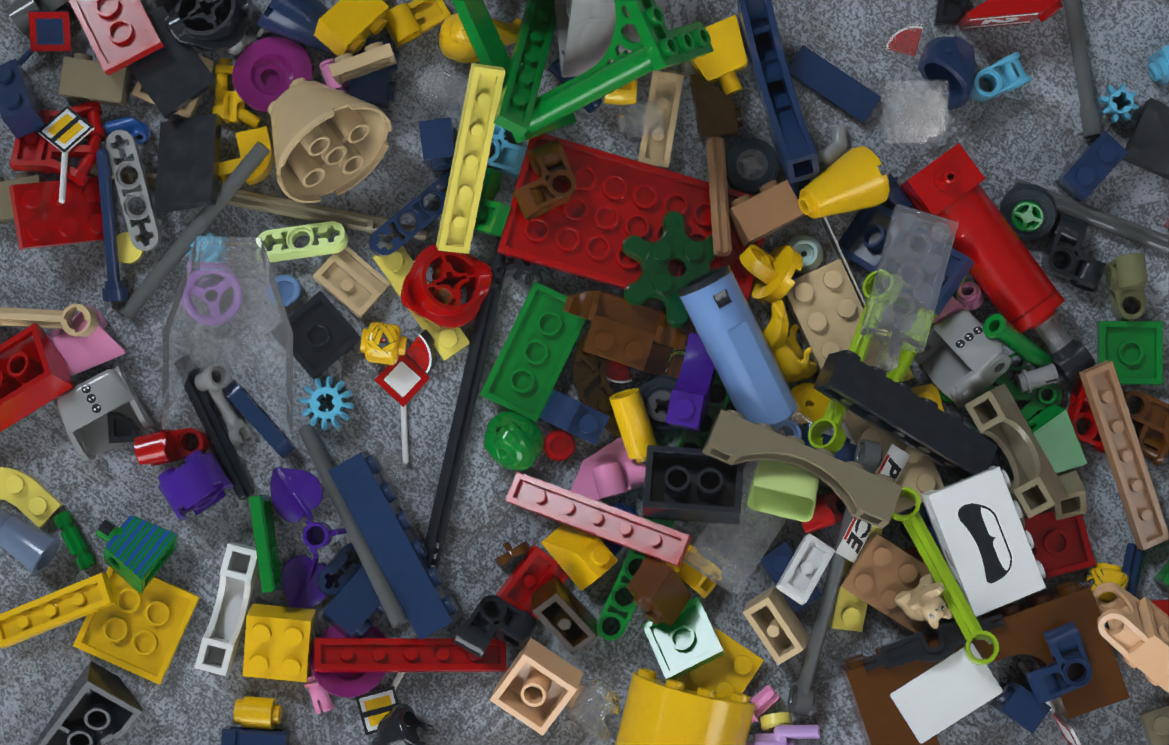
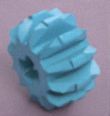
[300,376,355,430]

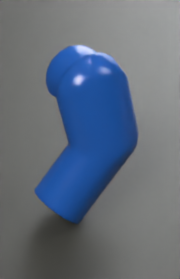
[104,116,150,144]

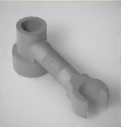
[195,363,253,445]

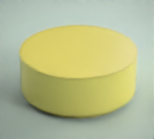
[117,232,144,264]
[760,712,793,733]

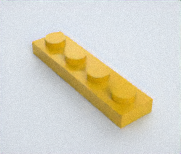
[0,573,116,648]

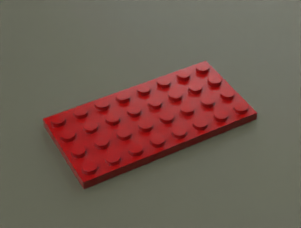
[497,134,765,302]

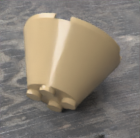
[268,78,392,203]

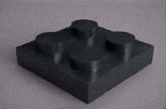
[272,290,361,380]

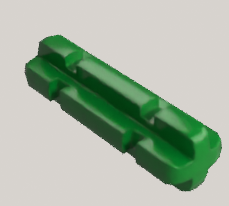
[53,511,96,571]

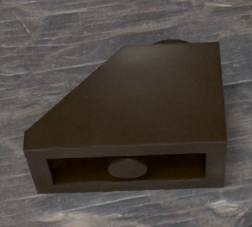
[690,74,743,142]

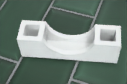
[195,542,259,676]

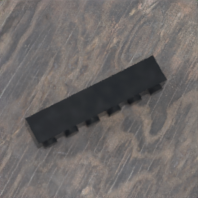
[813,350,998,479]

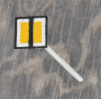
[37,106,95,203]
[355,672,406,735]

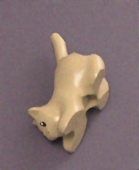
[894,573,952,630]

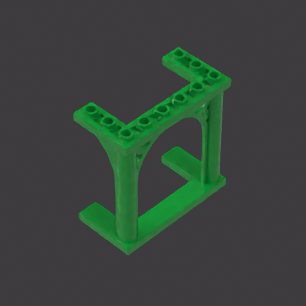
[452,0,714,143]

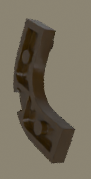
[572,329,620,439]

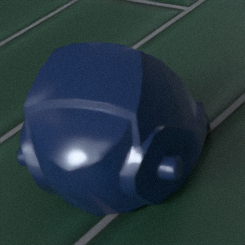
[918,36,976,110]

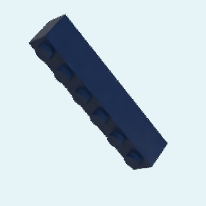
[328,451,459,640]

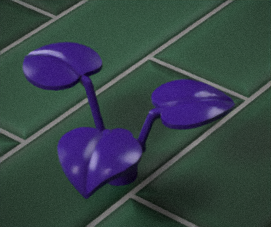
[270,467,412,609]

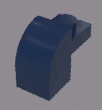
[539,390,610,445]

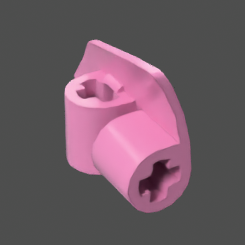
[47,305,127,376]
[570,437,646,501]

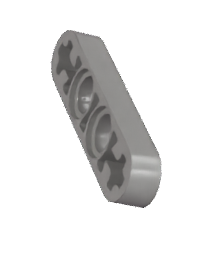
[106,130,162,251]

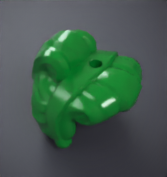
[483,410,544,471]

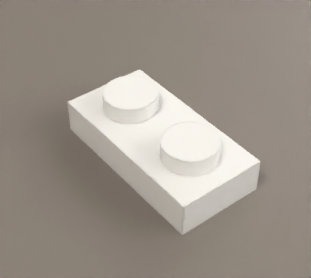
[775,533,835,605]

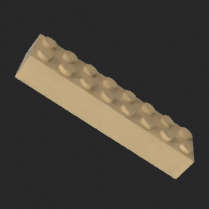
[784,259,945,513]

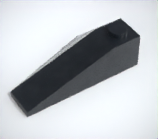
[34,661,143,745]

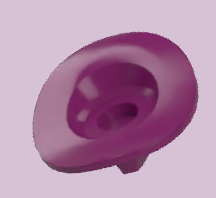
[232,36,312,113]
[310,625,386,698]

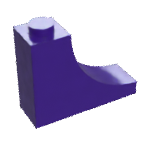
[665,333,716,433]

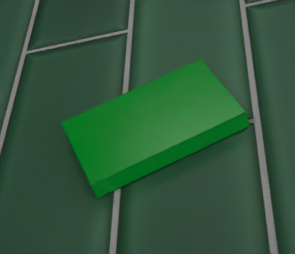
[249,494,283,593]

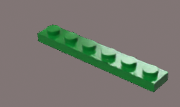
[493,0,556,137]

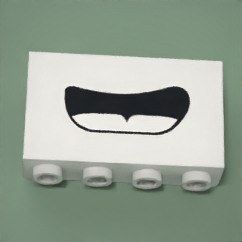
[920,466,1046,617]

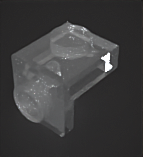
[618,101,665,140]

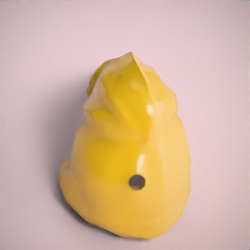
[439,13,522,63]
[762,300,817,383]

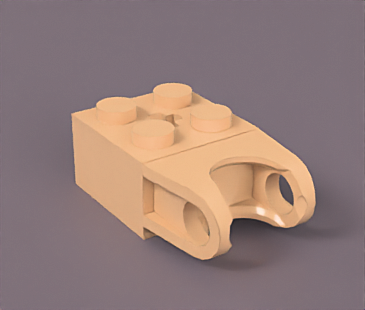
[1092,582,1169,693]

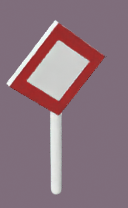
[374,355,430,464]
[1018,662,1081,745]

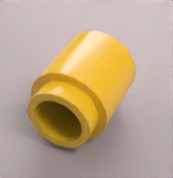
[233,696,282,730]

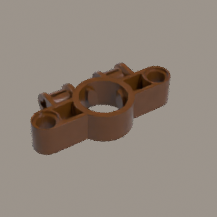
[1123,391,1169,467]

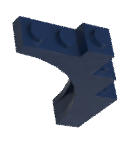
[737,0,820,184]

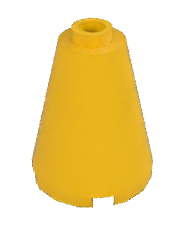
[798,146,890,219]

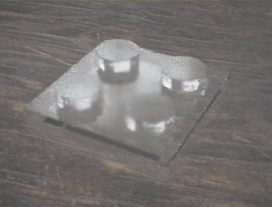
[882,80,948,144]

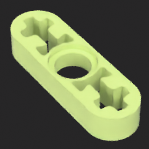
[255,221,349,262]

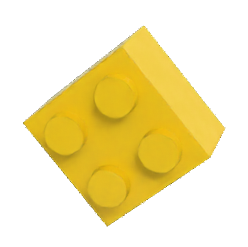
[242,604,316,682]

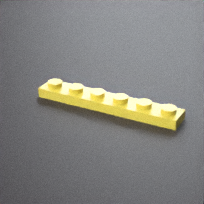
[436,63,506,254]

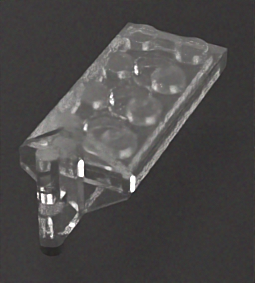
[860,204,959,373]

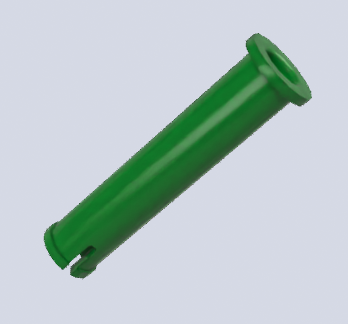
[983,314,1052,368]

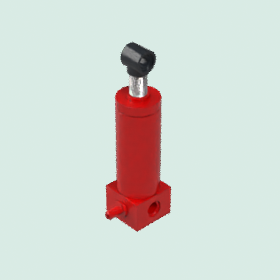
[900,143,1096,384]

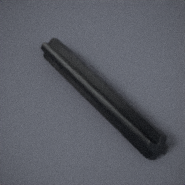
[173,354,255,500]

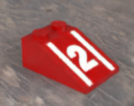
[957,0,1064,30]

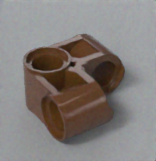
[512,139,576,220]

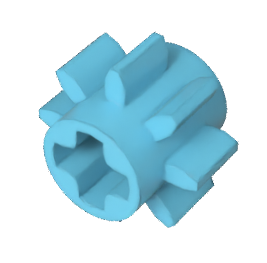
[1097,83,1139,124]

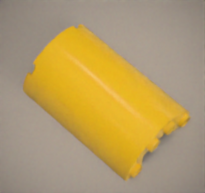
[615,668,756,745]

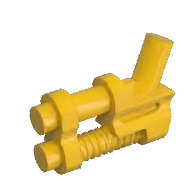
[212,58,262,129]

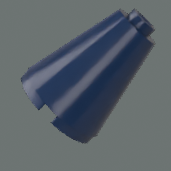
[257,0,331,54]

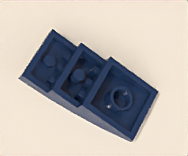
[838,204,975,316]

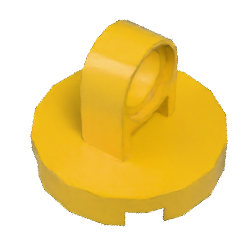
[739,244,803,305]

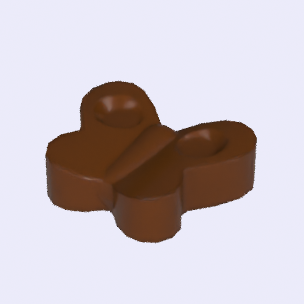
[495,541,530,567]

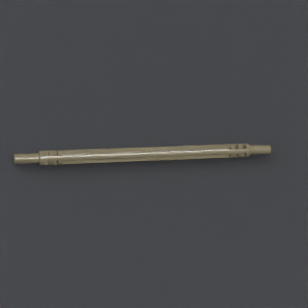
[88,164,429,241]

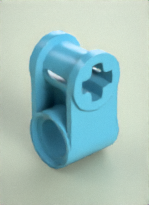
[970,51,1033,102]

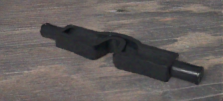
[861,613,1005,672]

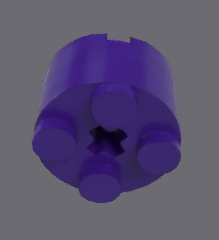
[158,449,234,521]

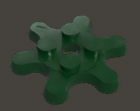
[622,210,719,329]

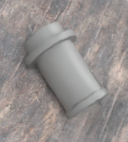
[1016,363,1059,394]

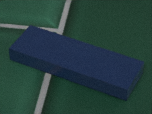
[788,45,881,124]

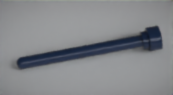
[96,148,129,302]

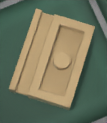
[329,42,397,85]
[313,246,391,319]

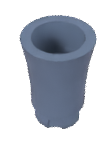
[0,510,61,576]

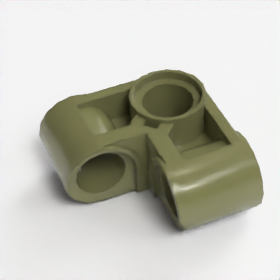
[1106,253,1148,321]

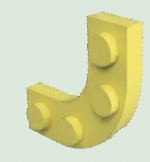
[0,467,64,528]

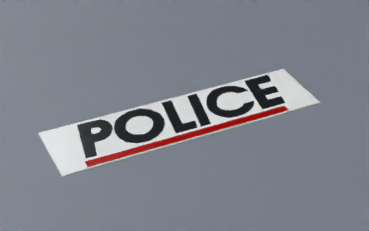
[835,444,910,563]

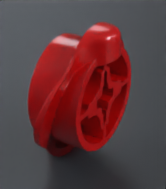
[400,244,493,328]

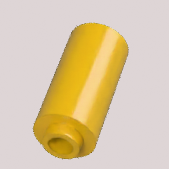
[609,388,658,463]

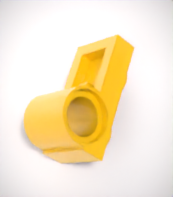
[385,0,451,48]

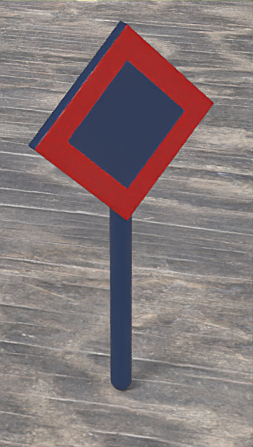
[18,11,72,66]

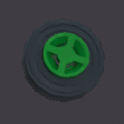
[999,183,1057,240]

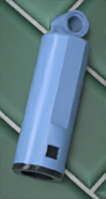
[676,265,802,439]

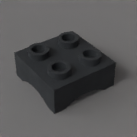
[1122,98,1169,180]

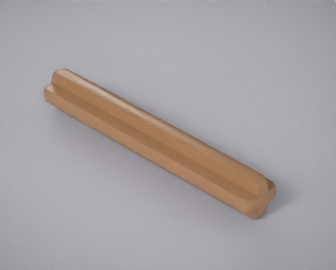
[706,137,732,257]

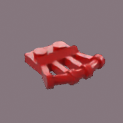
[9,101,106,186]

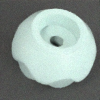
[786,235,823,274]

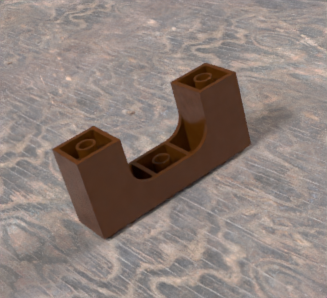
[839,581,1130,745]

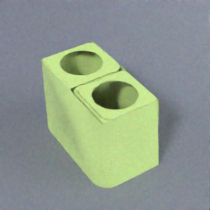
[747,460,819,522]

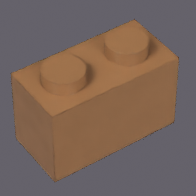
[729,180,804,247]

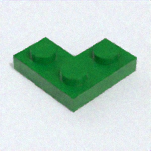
[474,168,511,237]

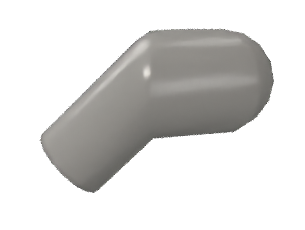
[817,126,847,168]

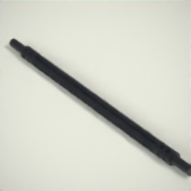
[424,232,508,569]

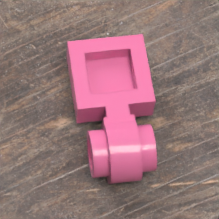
[932,282,984,325]

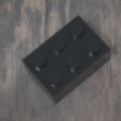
[642,445,744,525]

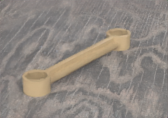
[0,304,98,337]

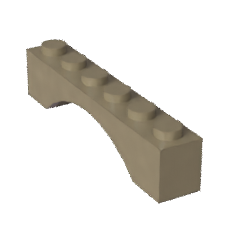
[702,409,903,529]

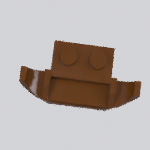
[563,290,688,371]

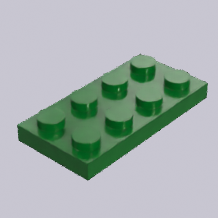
[480,281,586,422]

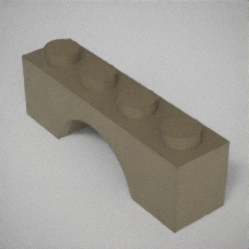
[965,383,1069,519]

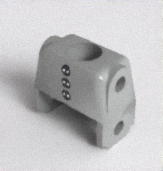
[914,310,1011,408]
[54,365,154,462]

